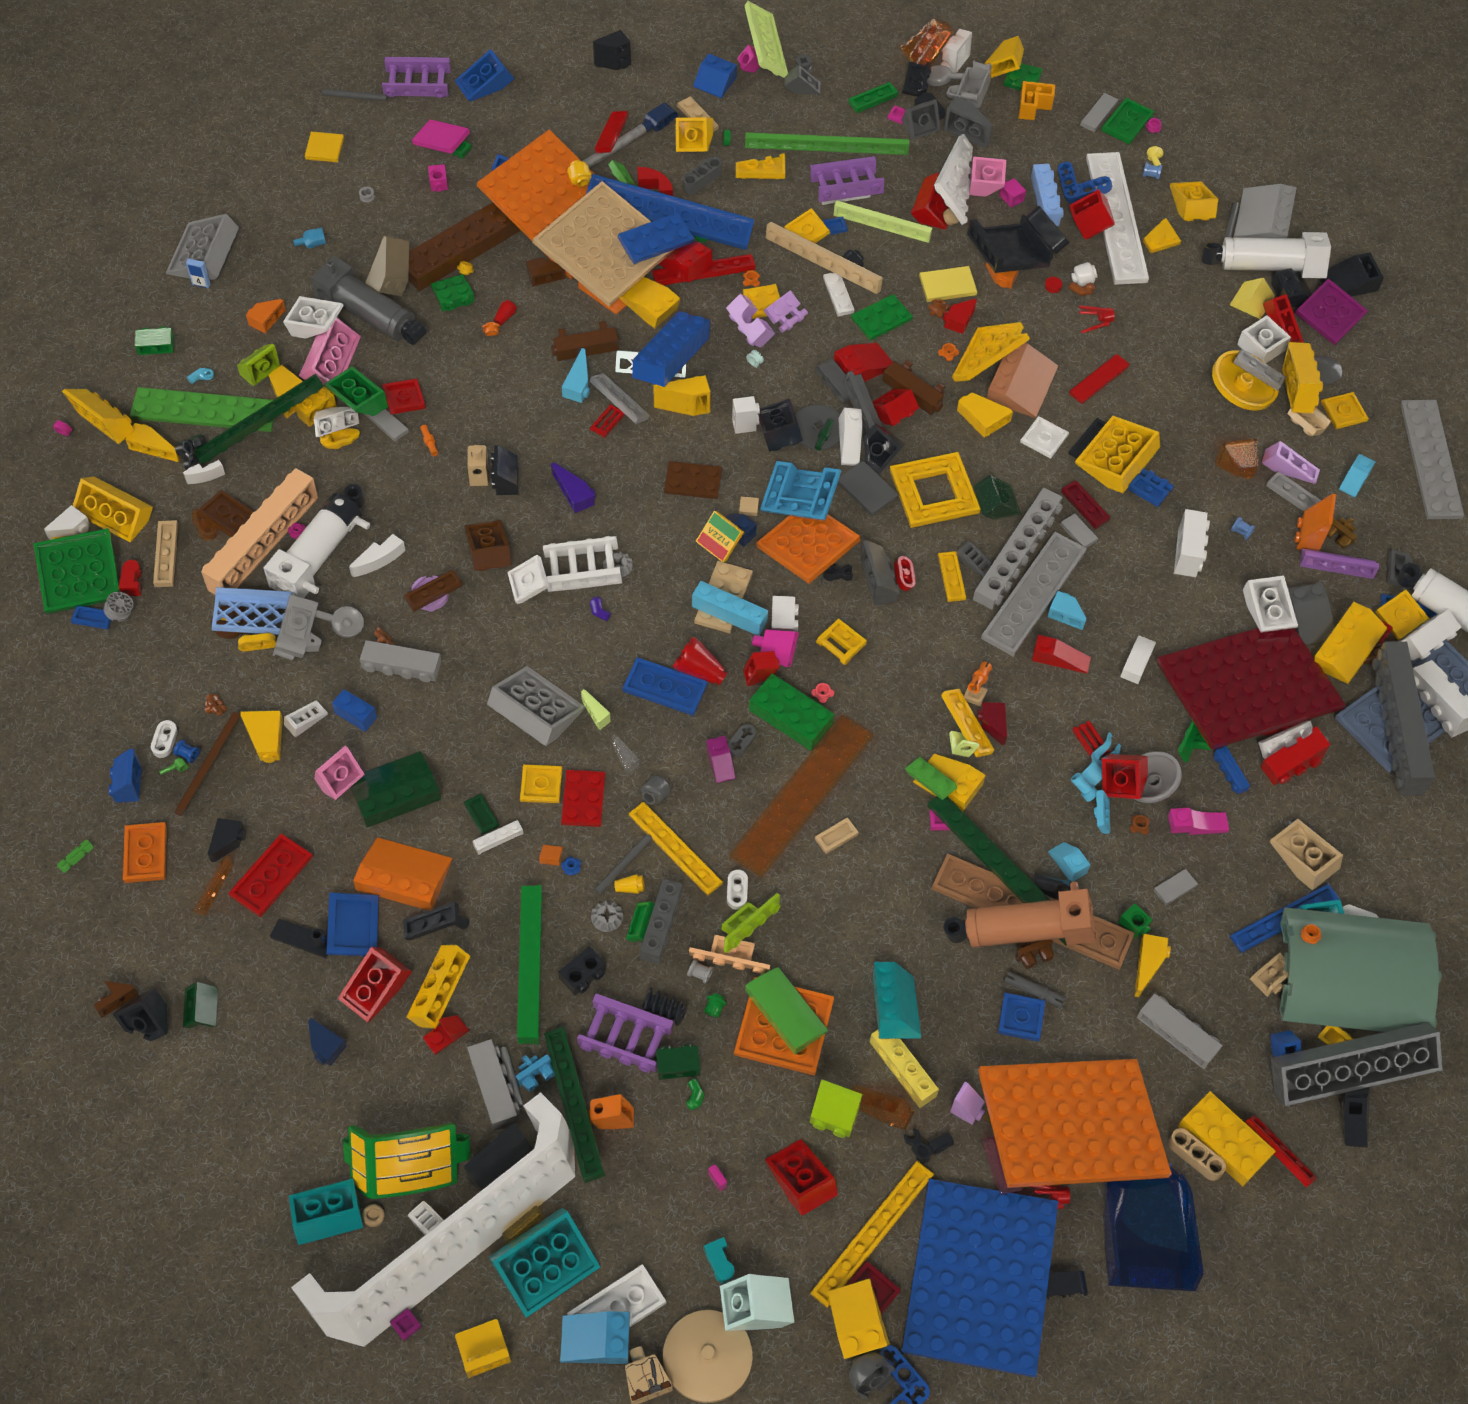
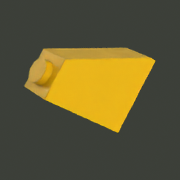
[984,36,1024,78]
[269,365,303,418]
[957,392,1013,438]
[241,711,283,763]

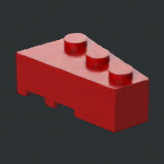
[1260,726,1330,785]

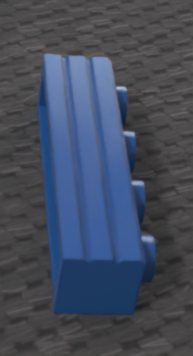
[1213,746,1250,794]

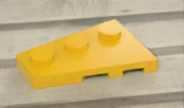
[736,153,785,179]

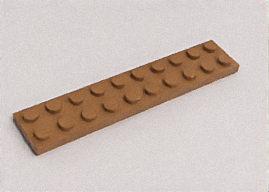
[931,853,1134,970]

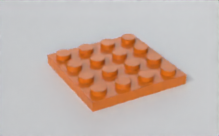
[756,514,860,584]
[734,977,834,1076]

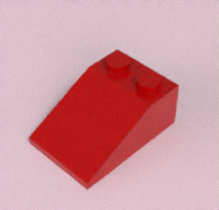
[659,242,713,283]
[834,343,893,382]
[338,947,412,1022]
[765,1139,838,1216]

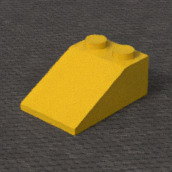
[1170,181,1218,221]
[619,277,680,329]
[913,754,986,812]
[828,1279,890,1359]

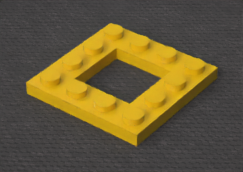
[889,452,981,528]

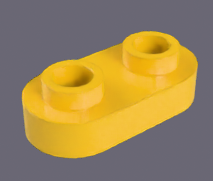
[238,633,277,652]

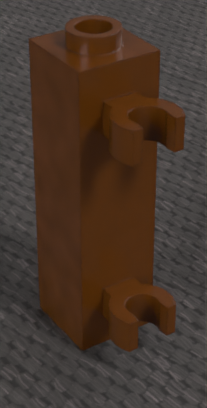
[551,321,619,361]
[882,360,946,415]

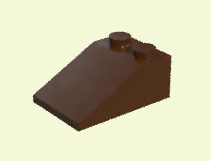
[464,520,511,571]

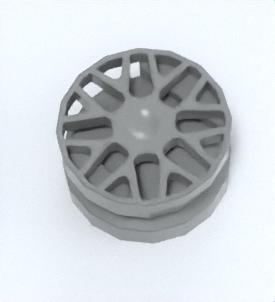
[104,592,134,622]

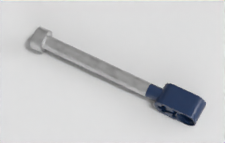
[583,103,678,169]

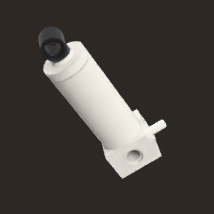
[1202,232,1331,278]
[1397,563,1468,633]

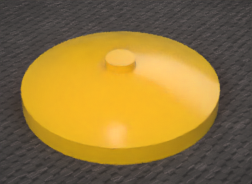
[1212,350,1279,411]

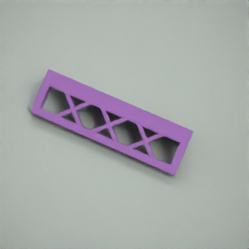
[1300,548,1379,579]

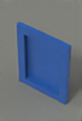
[326,893,379,956]

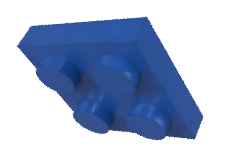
[998,993,1045,1042]

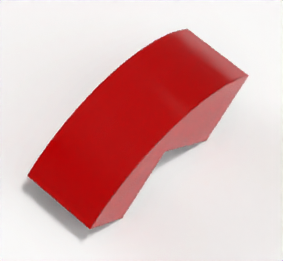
[637,167,673,196]

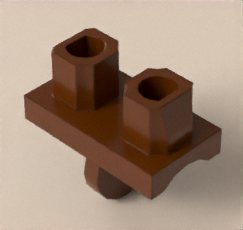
[1015,939,1054,969]

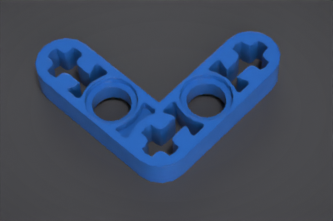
[1058,162,1112,203]
[880,1345,930,1404]

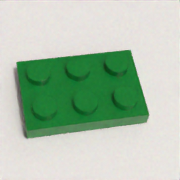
[1102,97,1154,145]
[851,294,913,341]

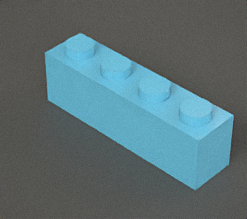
[692,581,768,636]

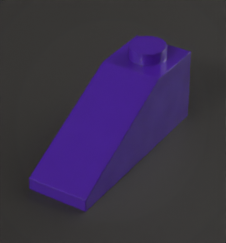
[551,463,596,513]

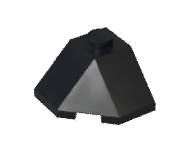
[863,424,904,474]
[113,988,168,1041]

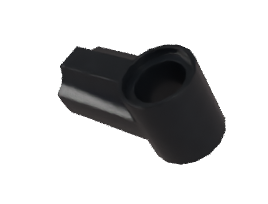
[1034,873,1072,899]

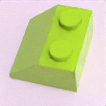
[237,344,280,387]

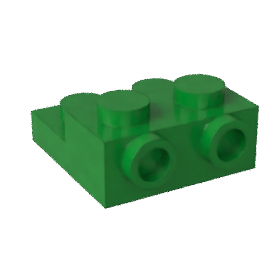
[431,274,475,312]

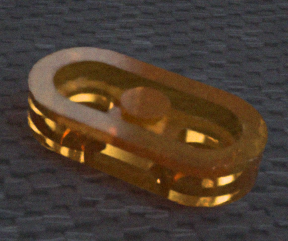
[192,508,218,540]

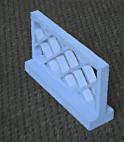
[212,587,293,634]

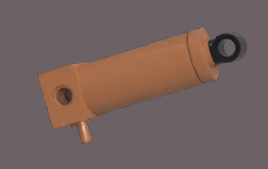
[943,882,1096,948]

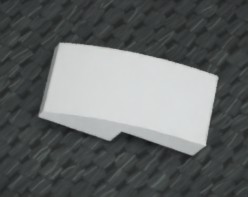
[183,460,225,484]

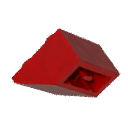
[1069,189,1115,239]

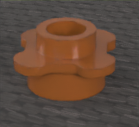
[1129,815,1150,835]

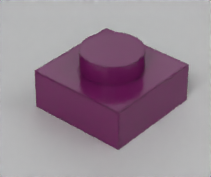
[390,1308,422,1342]

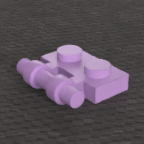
[764,290,808,333]

